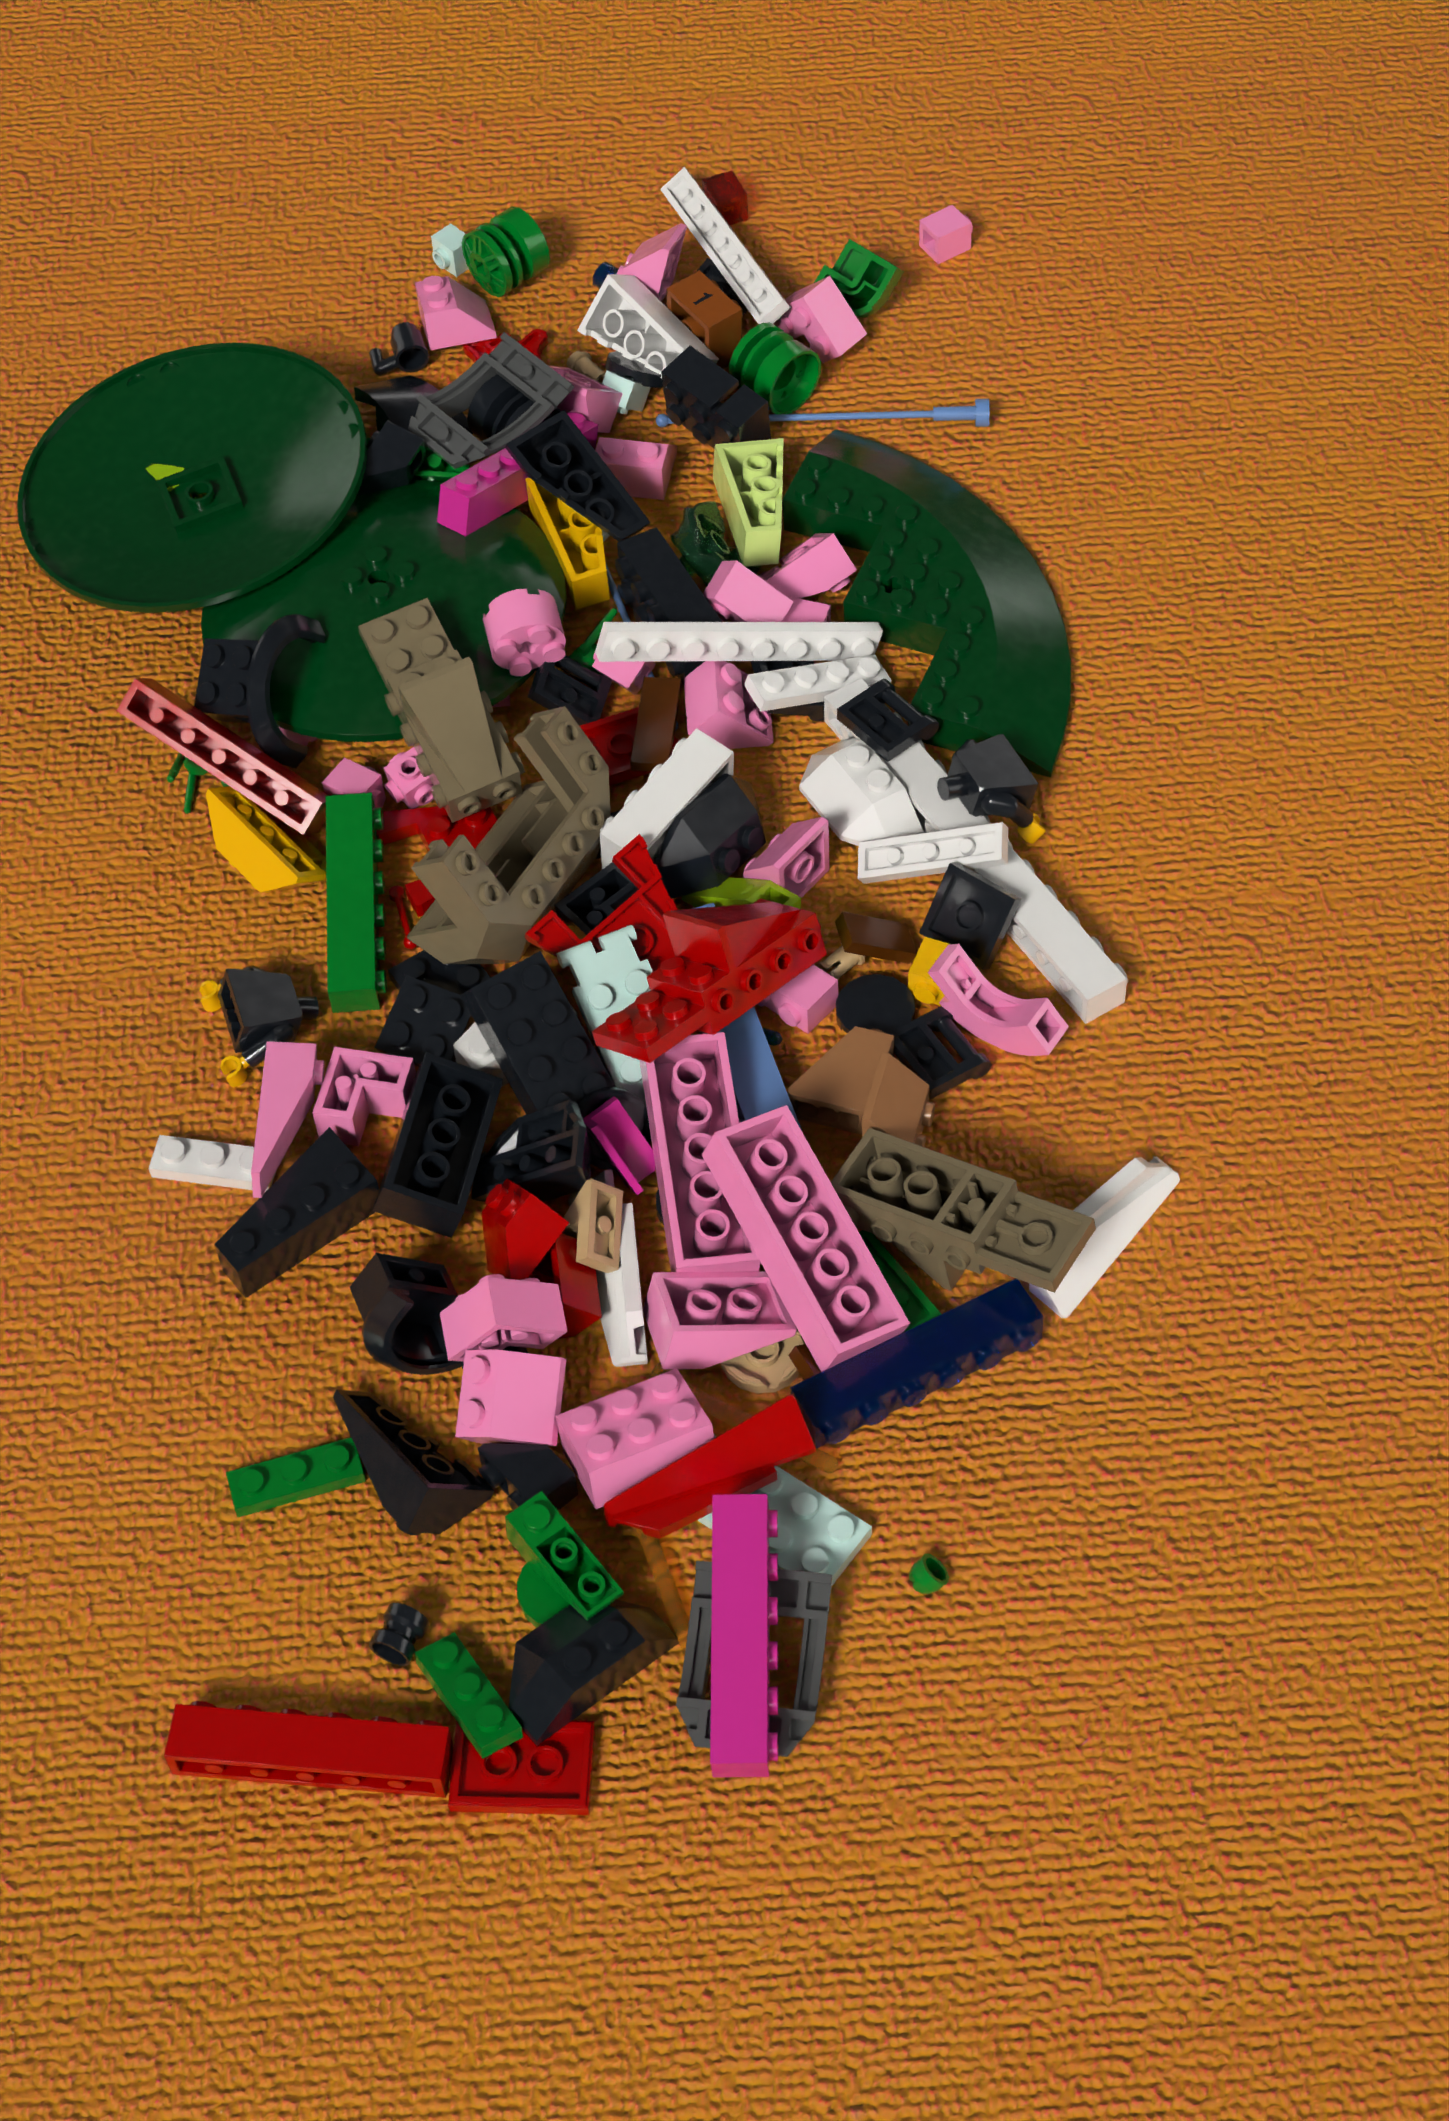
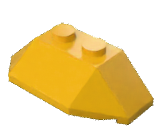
[206,786,326,893]

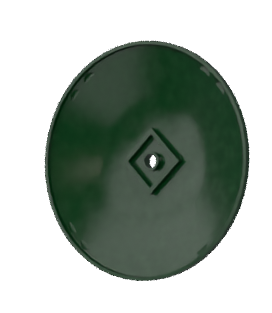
[17,343,367,613]
[201,480,567,742]

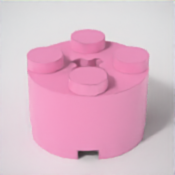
[483,588,566,677]

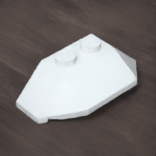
[799,739,924,846]

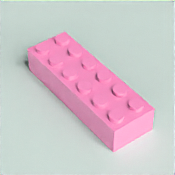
[640,1032,761,1272]
[702,1105,910,1374]

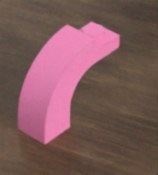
[927,943,1069,1056]

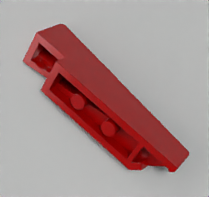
[603,1394,816,1539]

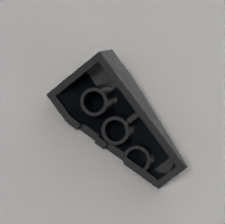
[505,410,650,542]
[333,1390,494,1536]

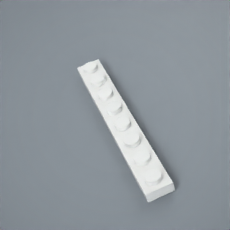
[660,167,791,324]
[595,622,883,662]

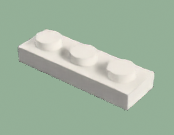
[148,1135,277,1192]

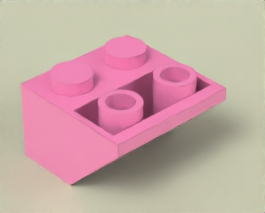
[683,661,774,749]

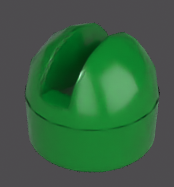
[909,1554,949,1594]

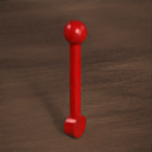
[389,885,417,950]

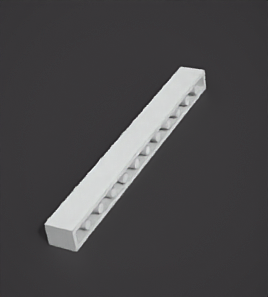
[824,678,1128,1024]

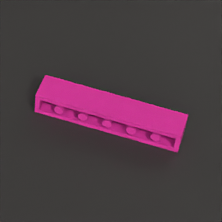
[437,411,598,537]
[710,1494,778,1778]

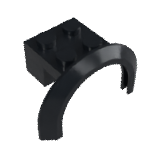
[194,614,325,768]
[349,1253,462,1375]

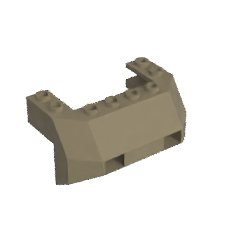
[406,706,611,964]

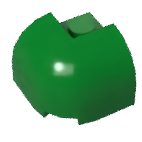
[814,239,904,318]

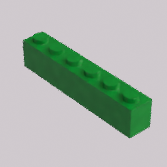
[326,792,387,1013]

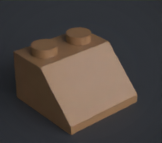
[862,1052,935,1147]

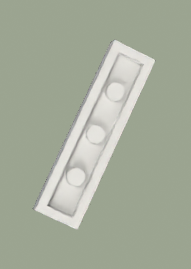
[744,654,892,712]
[858,822,1008,884]

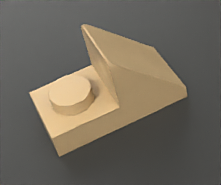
[562,1179,623,1273]

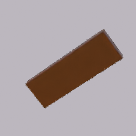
[630,677,682,772]

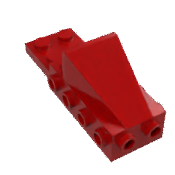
[592,898,827,1063]

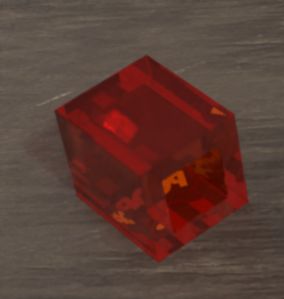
[702,170,748,225]

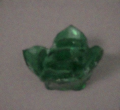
[670,501,761,587]

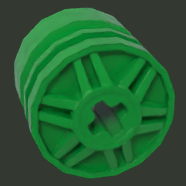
[461,206,550,297]
[729,322,821,414]

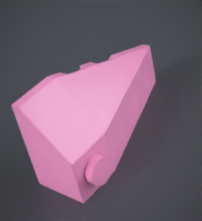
[722,533,857,621]
[251,1041,324,1198]

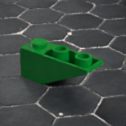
[505,1491,624,1620]

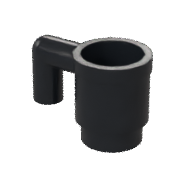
[369,322,429,376]

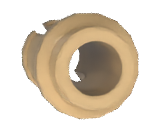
[567,351,606,383]
[817,943,866,980]

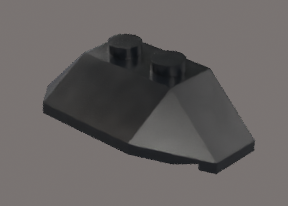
[653,773,766,899]
[471,1100,592,1202]
[508,1599,679,1746]

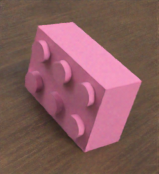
[556,1368,714,1509]

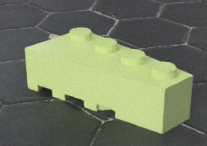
[713,438,784,567]

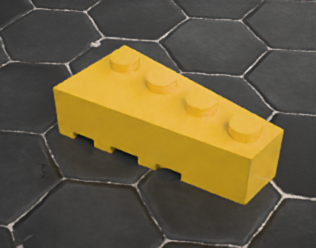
[525,478,610,610]

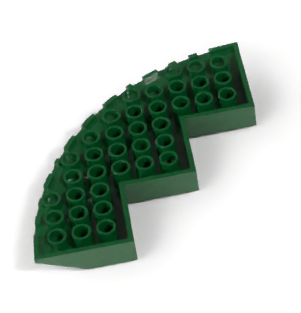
[782,429,1071,778]

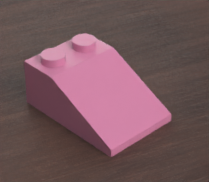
[643,1271,797,1370]

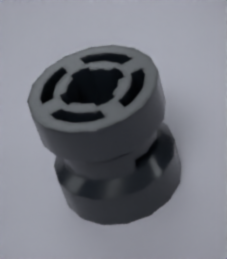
[369,1603,429,1666]

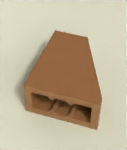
[787,1026,894,1135]

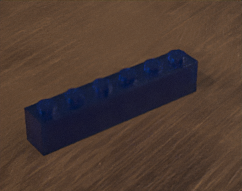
[790,1279,1044,1449]

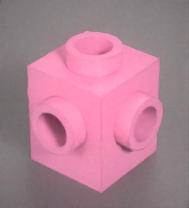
[384,747,434,809]

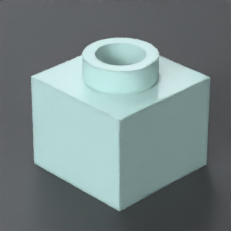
[431,223,469,277]
[602,370,651,415]

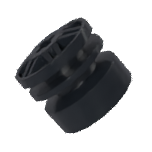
[467,374,560,441]

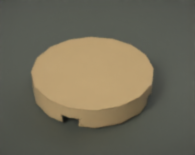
[721,1325,804,1394]

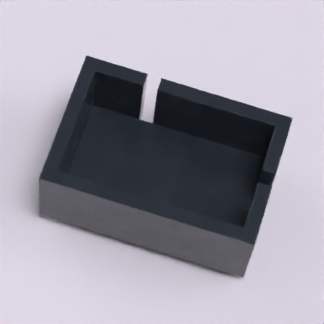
[661,345,771,449]

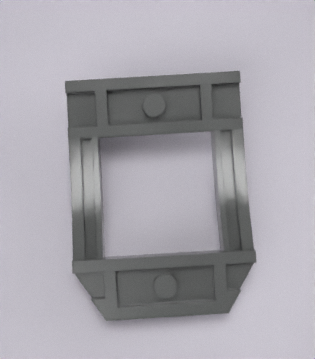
[408,332,574,470]
[676,1560,832,1757]

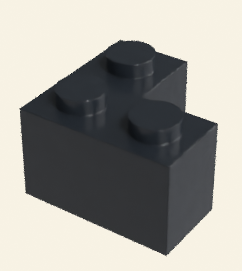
[555,862,639,939]

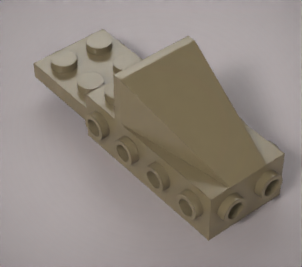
[358,598,525,823]
[831,1128,1096,1293]

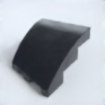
[354,375,473,434]

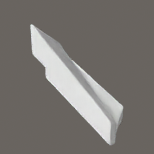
[1029,1156,1180,1318]
[568,1170,648,1367]

